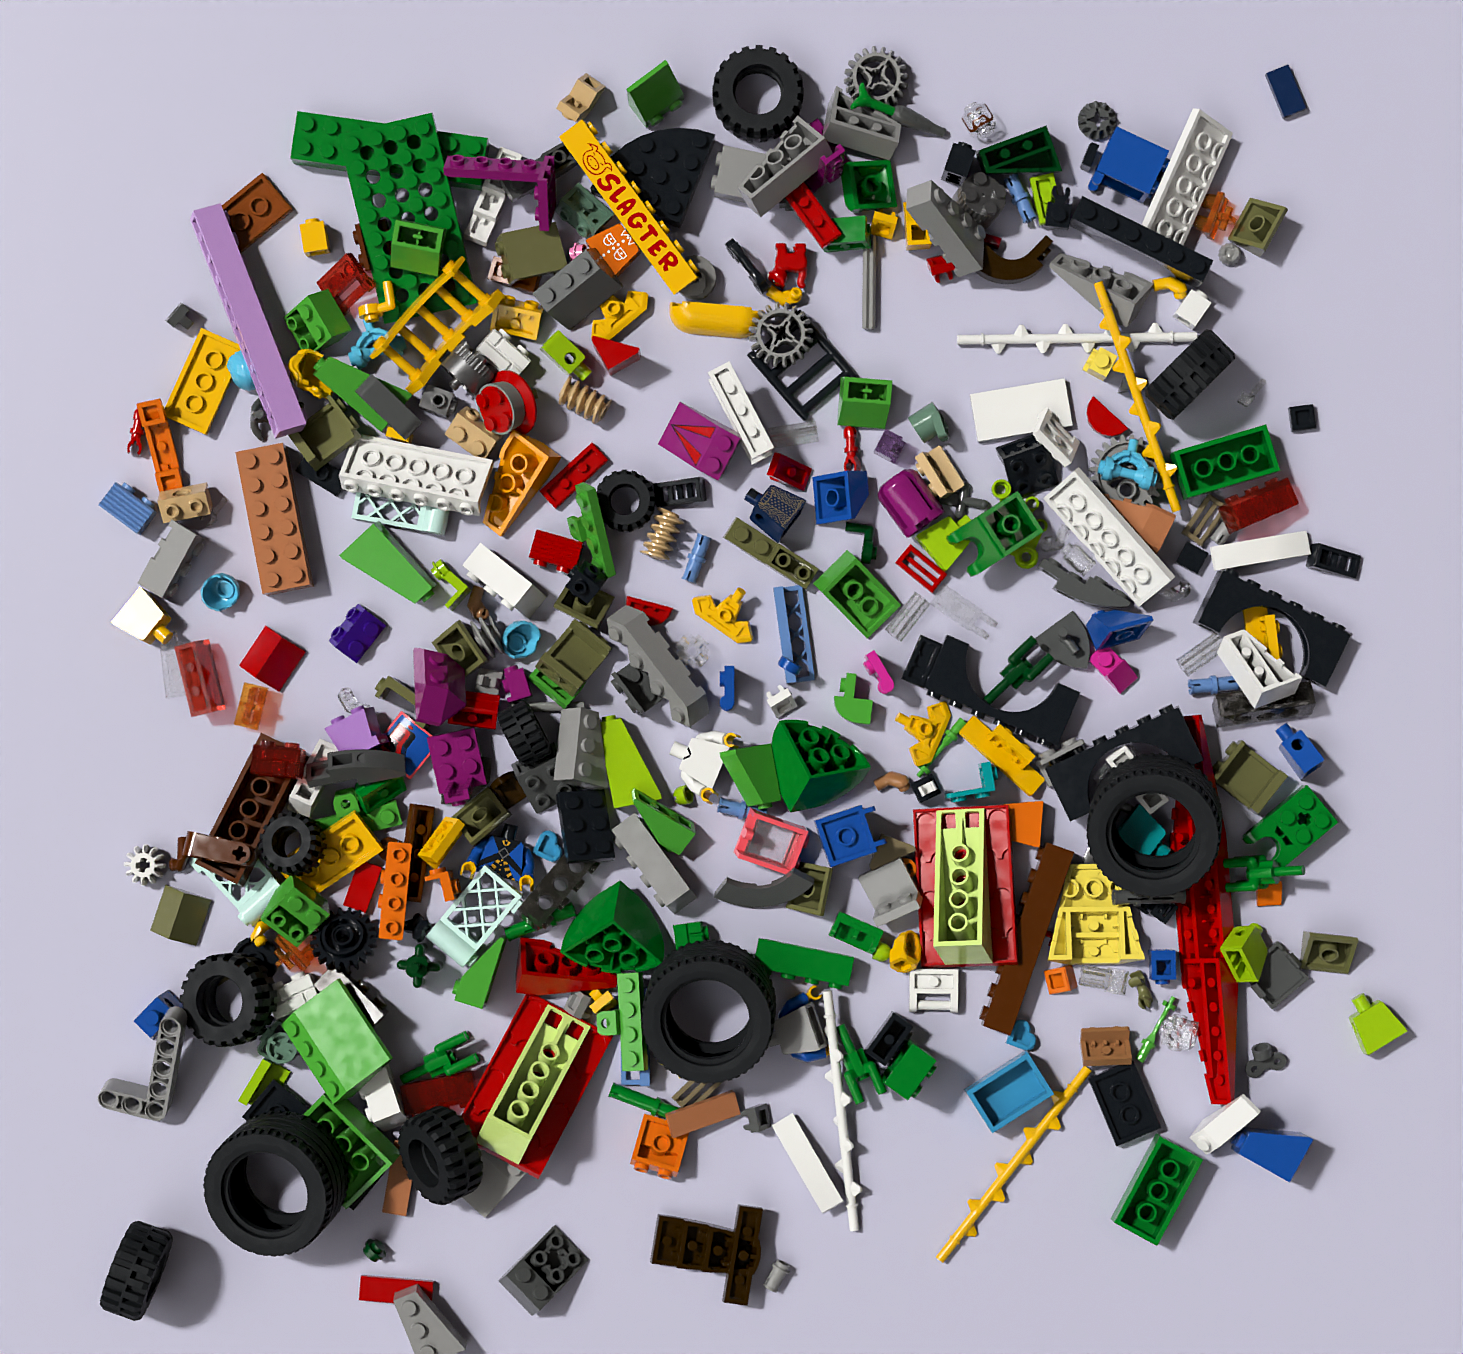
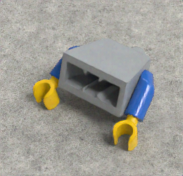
[769,985,839,1062]

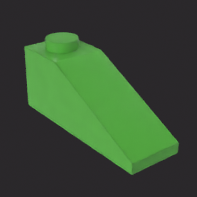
[631,788,696,855]

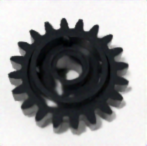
[310,907,378,973]

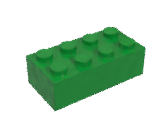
[1170,424,1280,501]
[1111,1133,1203,1246]

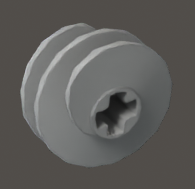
[679,255,716,300]
[470,616,504,658]

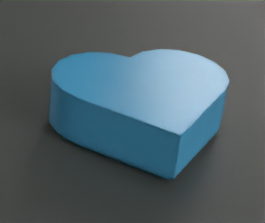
[532,831,562,862]
[1005,1019,1036,1050]

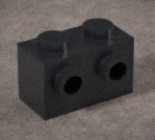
[864,1011,914,1066]

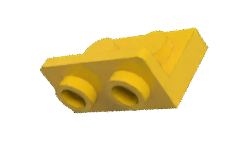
[490,295,544,340]
[418,817,465,869]

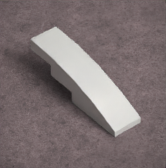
[464,146,523,247]
[1210,531,1311,571]
[772,1113,844,1214]

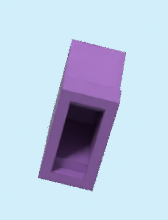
[324,705,389,751]

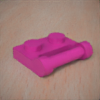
[863,650,894,694]

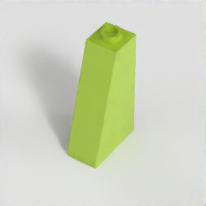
[600,715,662,808]

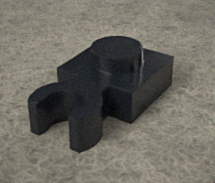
[1044,186,1072,230]

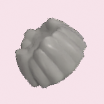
[1218,243,1241,266]

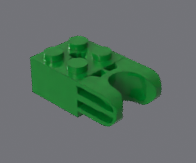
[946,491,1044,577]
[1242,785,1338,867]

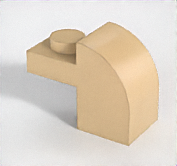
[556,73,606,122]

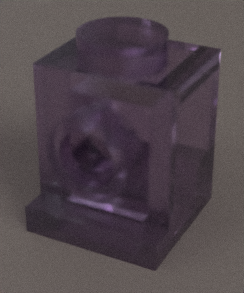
[874,429,906,464]

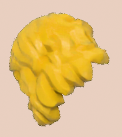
[287,349,334,399]

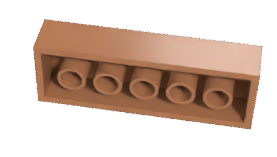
[235,443,314,596]

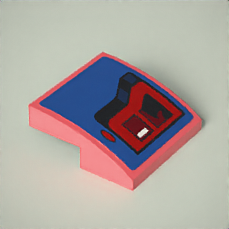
[374,711,433,780]

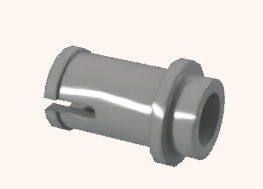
[1210,515,1239,545]
[763,1259,790,1293]

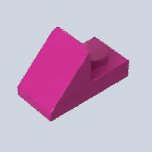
[1089,647,1138,694]

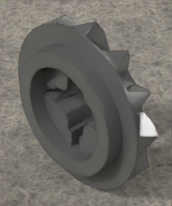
[1078,101,1117,140]

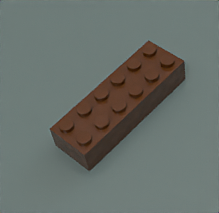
[195,733,309,887]

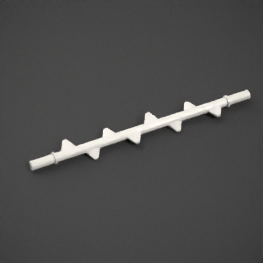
[957,323,1197,354]
[822,990,862,1231]

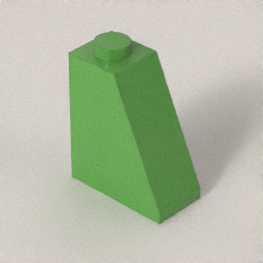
[720,743,781,810]

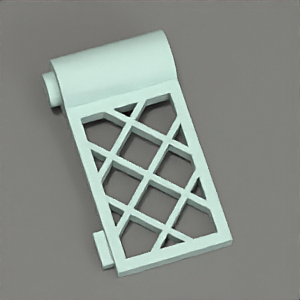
[351,492,450,535]
[190,857,282,926]
[426,864,523,968]

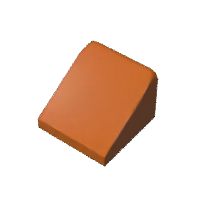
[1256,881,1282,906]
[1044,965,1077,995]

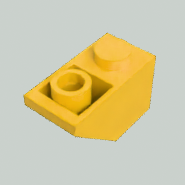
[903,202,932,250]

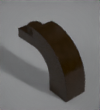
[975,235,1053,284]

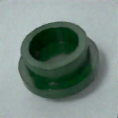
[363,1239,386,1262]

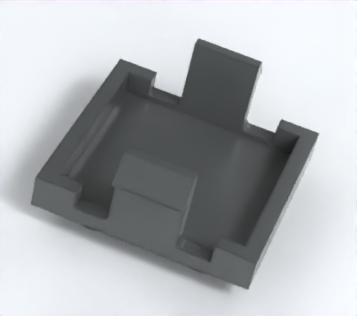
[1249,941,1309,1009]

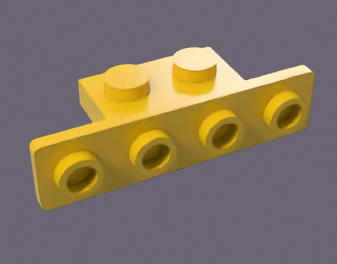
[1243,607,1283,660]
[959,716,1045,796]

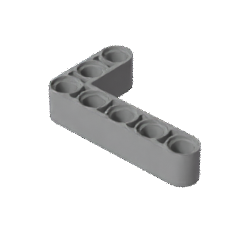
[98,1006,187,1121]

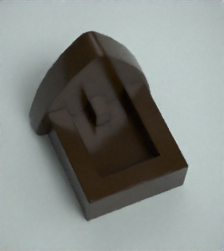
[490,771,527,810]

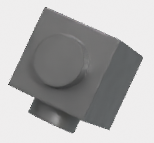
[419,384,458,419]

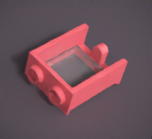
[734,807,809,874]

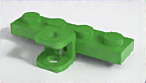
[567,482,616,578]
[315,787,403,832]
[596,972,648,1071]

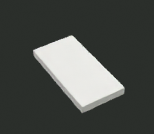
[969,378,1073,442]

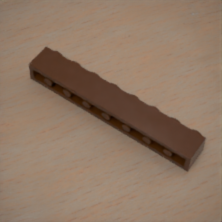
[979,842,1074,1035]

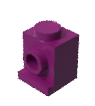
[502,665,533,703]

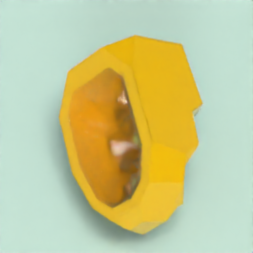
[890,930,921,973]

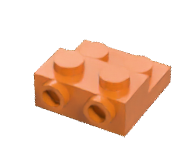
[630,1114,689,1180]

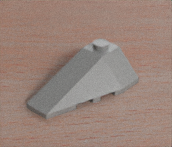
[1049,253,1154,327]

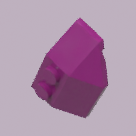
[413,648,466,726]

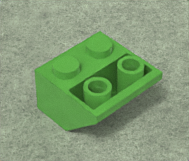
[391,219,447,276]
[283,289,352,352]
[837,377,892,429]
[261,875,330,947]

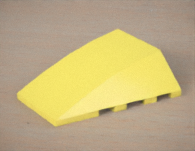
[1047,864,1145,965]

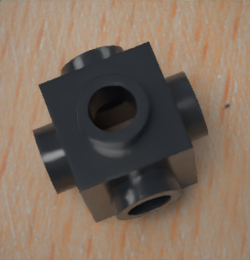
[565,560,608,604]

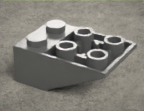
[498,1225,588,1316]

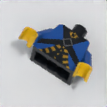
[460,823,535,892]

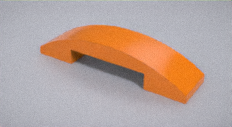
[136,398,184,493]

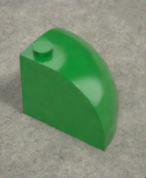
[771,720,871,813]
[560,880,664,973]

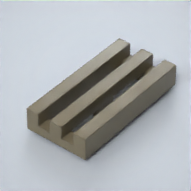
[1181,493,1228,547]
[672,1080,721,1108]

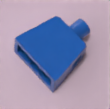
[1275,723,1325,780]
[134,990,183,1040]

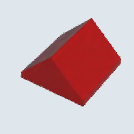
[592,336,641,376]
[239,625,306,692]

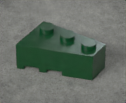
[975,125,1062,174]

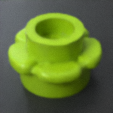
[431,559,452,581]

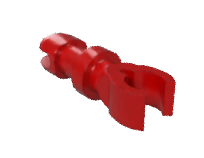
[127,409,145,456]
[843,426,861,471]

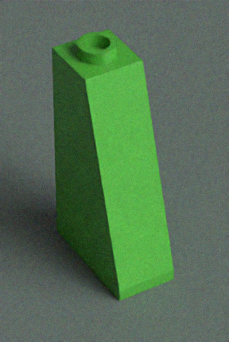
[313,356,412,432]
[339,521,437,604]

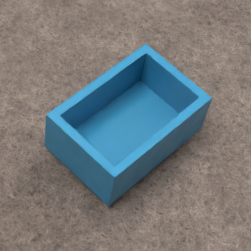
[964,1051,1054,1133]

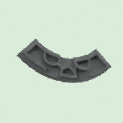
[714,868,814,907]

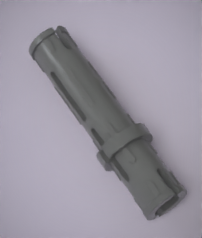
[1111,890,1186,907]

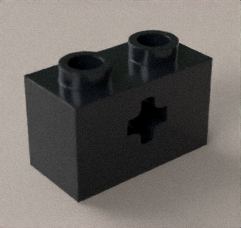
[941,142,976,186]

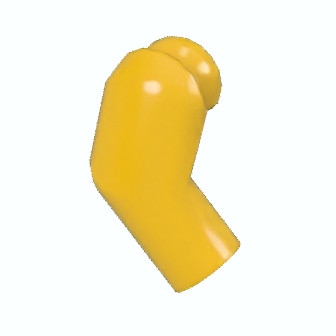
[1152,276,1187,299]
[766,285,803,306]
[250,920,270,947]

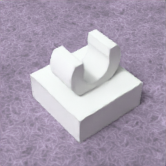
[767,685,797,718]

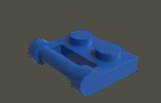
[720,666,734,711]

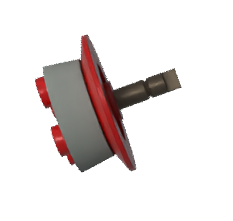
[476,370,538,435]

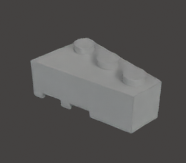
[822,86,901,160]
[138,519,204,600]
[554,707,608,789]
[393,1284,467,1354]

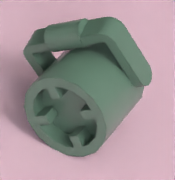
[908,402,950,443]
[257,1019,300,1065]

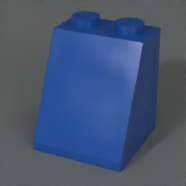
[1230,1127,1313,1183]

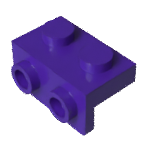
[329,604,386,663]

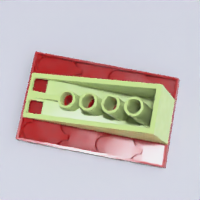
[913,805,1018,968]
[461,994,613,1179]

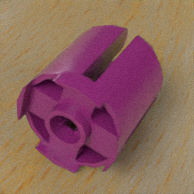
[878,469,945,538]

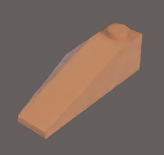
[1102,493,1176,554]

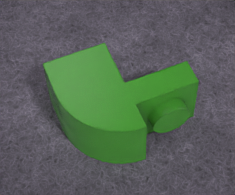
[834,673,873,725]

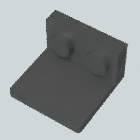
[610,663,664,715]
[511,742,579,814]

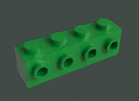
[755,938,854,989]

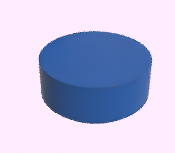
[778,656,803,676]

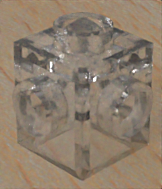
[675,635,710,669]
[1159,1014,1199,1051]

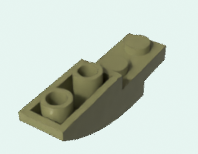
[723,517,819,589]

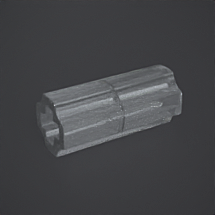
[768,421,819,448]
[885,592,931,642]
[1176,633,1223,677]

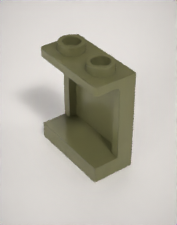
[495,222,567,285]
[288,395,362,471]
[535,619,612,697]
[375,676,431,730]
[1212,740,1288,814]

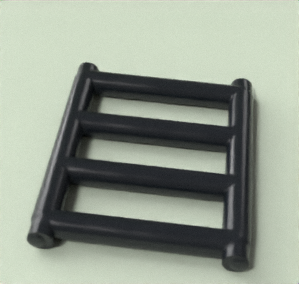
[747,310,857,421]

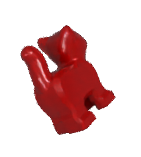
[768,243,808,289]

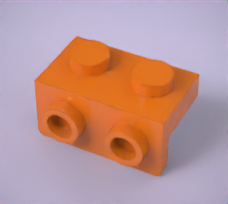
[424,867,462,902]

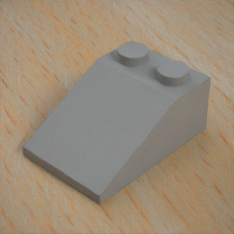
[462,1150,526,1218]

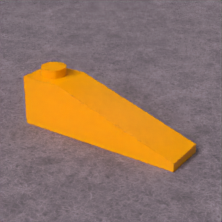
[482,430,561,536]

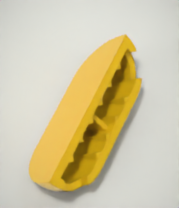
[669,301,765,339]

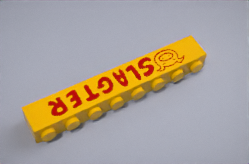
[559,120,699,295]

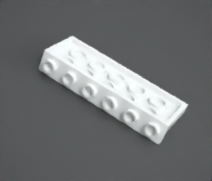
[1142,108,1233,245]
[339,434,494,516]
[1043,467,1175,607]

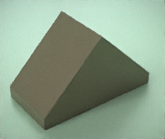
[869,834,916,870]

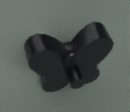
[404,913,432,943]

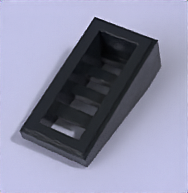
[653,477,707,507]
[1306,543,1361,579]

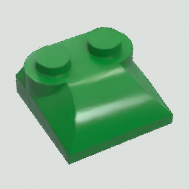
[841,160,897,213]

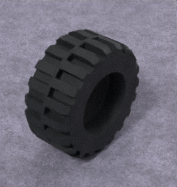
[712,45,804,142]
[1144,329,1235,420]
[180,952,277,1047]
[398,1106,484,1205]
[100,1221,173,1321]

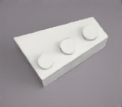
[462,543,547,619]
[1217,629,1303,709]
[359,1063,410,1132]

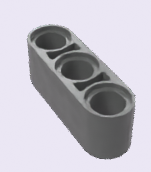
[355,374,422,440]

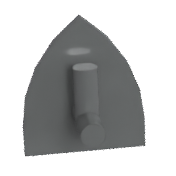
[1035,611,1090,669]

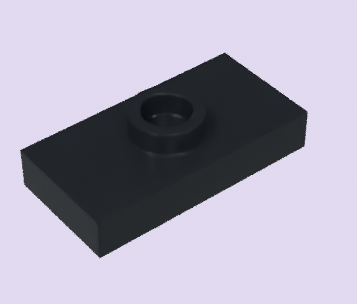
[295,458,342,497]
[901,635,942,688]

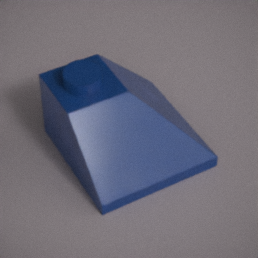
[812,471,869,525]
[1086,610,1153,651]

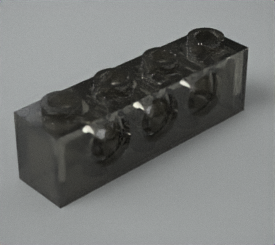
[1212,681,1316,728]
[515,853,601,932]

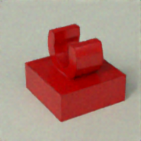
[926,255,955,283]

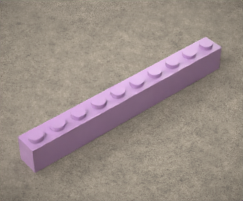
[190,203,307,439]

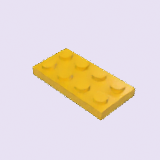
[164,328,240,435]
[282,810,384,893]

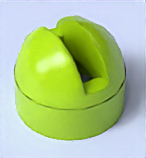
[673,785,694,805]
[872,941,891,962]

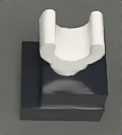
[910,774,941,804]

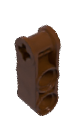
[182,831,256,867]

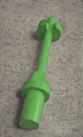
[917,718,966,778]
[1135,996,1177,1063]

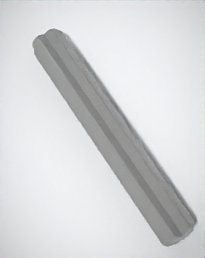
[862,235,876,330]

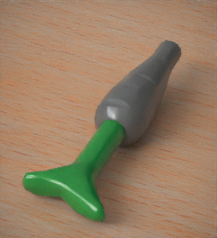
[850,83,946,137]

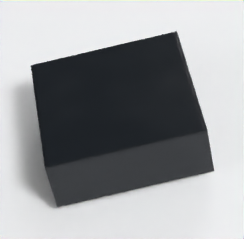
[1080,142,1099,172]
[1288,404,1316,432]
[1175,542,1208,574]

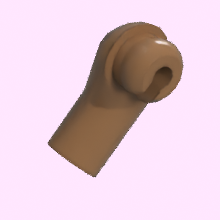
[467,585,489,621]
[873,771,910,792]

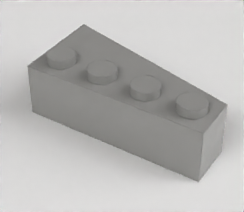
[738,116,833,217]
[906,180,986,277]
[612,813,697,914]

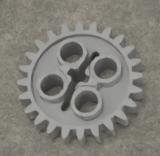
[1088,434,1164,506]

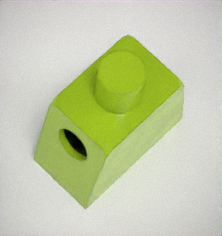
[540,330,592,381]
[915,515,971,572]
[1220,923,1268,982]
[1349,993,1407,1055]

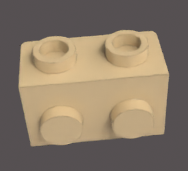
[444,406,504,459]
[915,446,965,498]

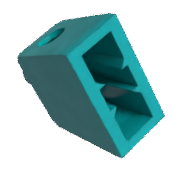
[1117,804,1171,856]

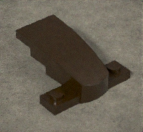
[650,1204,763,1306]

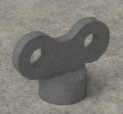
[1245,1043,1286,1078]

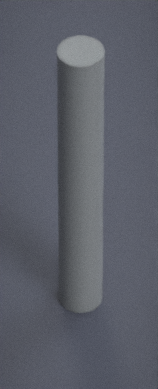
[512,702,584,712]

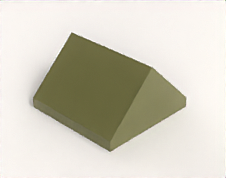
[1228,198,1288,257]
[553,587,615,630]
[431,620,489,678]
[451,786,512,846]
[786,862,833,916]
[150,885,212,946]
[1300,931,1358,974]

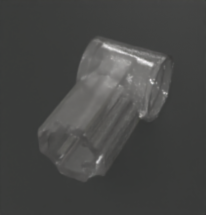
[1079,964,1129,995]

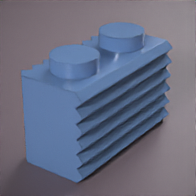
[99,482,158,535]

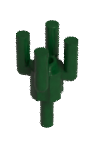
[983,636,1055,705]
[397,943,443,988]

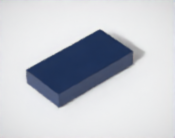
[1265,65,1306,119]

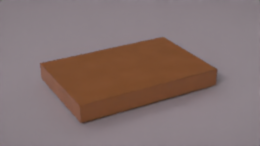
[222,173,294,254]

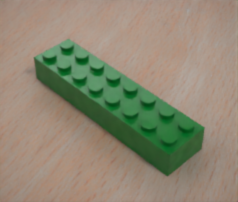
[290,111,490,191]

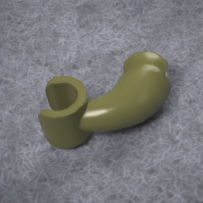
[1128,970,1153,1009]

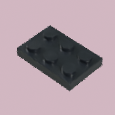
[556,789,615,864]
[1088,1060,1161,1146]

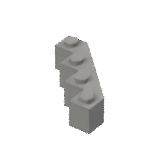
[607,605,709,727]

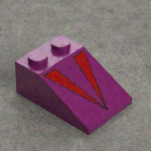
[658,402,742,480]

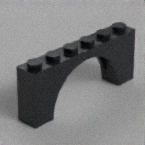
[1069,196,1214,289]
[1192,568,1351,687]
[923,635,1081,748]
[1045,704,1204,822]

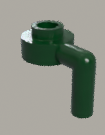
[845,522,877,564]

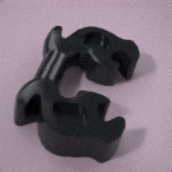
[725,238,770,294]

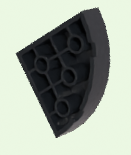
[590,128,715,228]

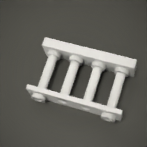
[708,361,774,465]

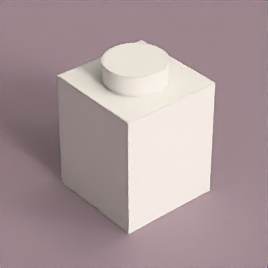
[1172,289,1211,330]

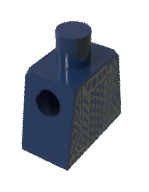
[744,485,806,543]

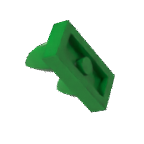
[355,776,407,815]

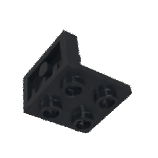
[995,434,1059,497]

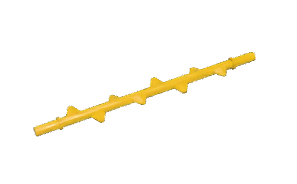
[1094,281,1181,513]
[936,1066,1092,1263]

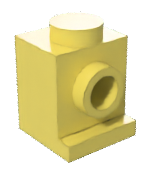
[1082,347,1117,381]

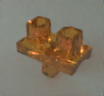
[1193,191,1237,240]
[234,682,269,730]
[274,934,314,971]

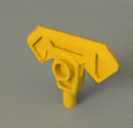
[591,291,648,340]
[692,588,753,643]
[895,701,951,767]

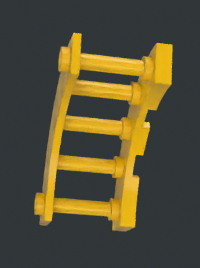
[369,256,504,395]

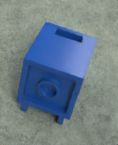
[1088,127,1170,204]
[814,805,887,867]

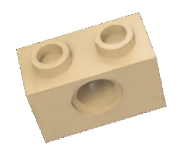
[157,482,213,523]

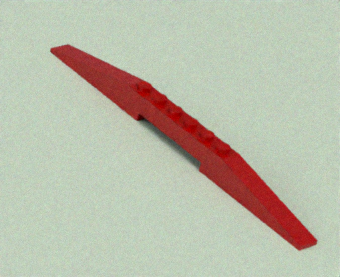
[1170,715,1238,1105]

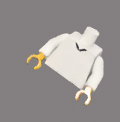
[669,731,741,805]

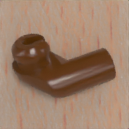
[169,837,189,872]

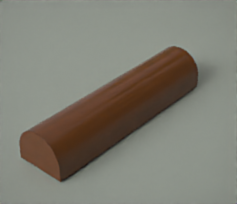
[404,803,435,903]

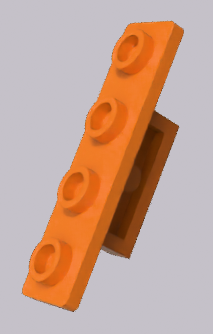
[378,842,412,940]

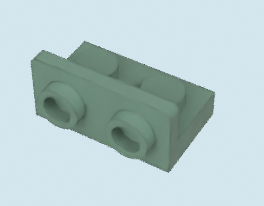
[555,182,614,239]

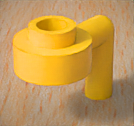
[358,281,396,323]

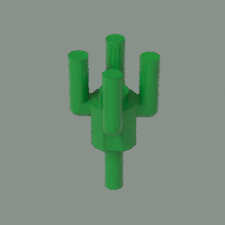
[1223,855,1305,892]
[836,1023,887,1105]
[400,1031,480,1084]

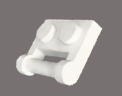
[1033,408,1080,467]
[909,969,958,1013]

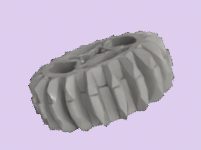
[844,46,909,112]
[748,302,813,368]

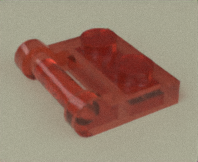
[316,253,376,316]

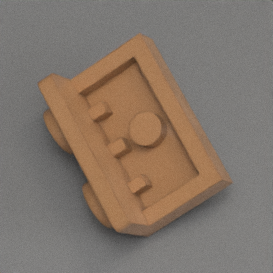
[1080,1026,1132,1066]

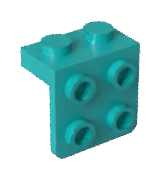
[944,761,998,803]

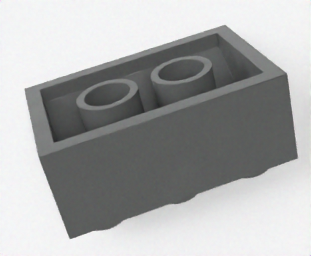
[533,248,624,330]

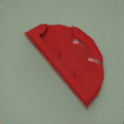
[1086,396,1128,436]
[626,596,673,626]

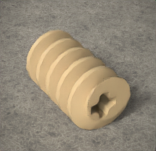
[559,376,612,424]
[640,507,684,561]

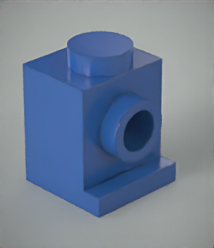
[1148,949,1176,984]

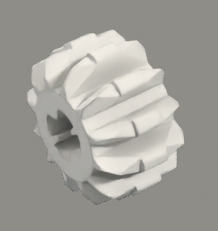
[124,844,166,886]

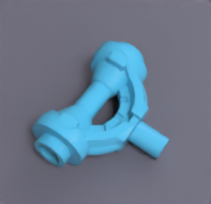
[348,320,407,369]
[1097,439,1158,490]

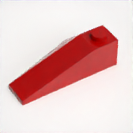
[515,937,617,995]

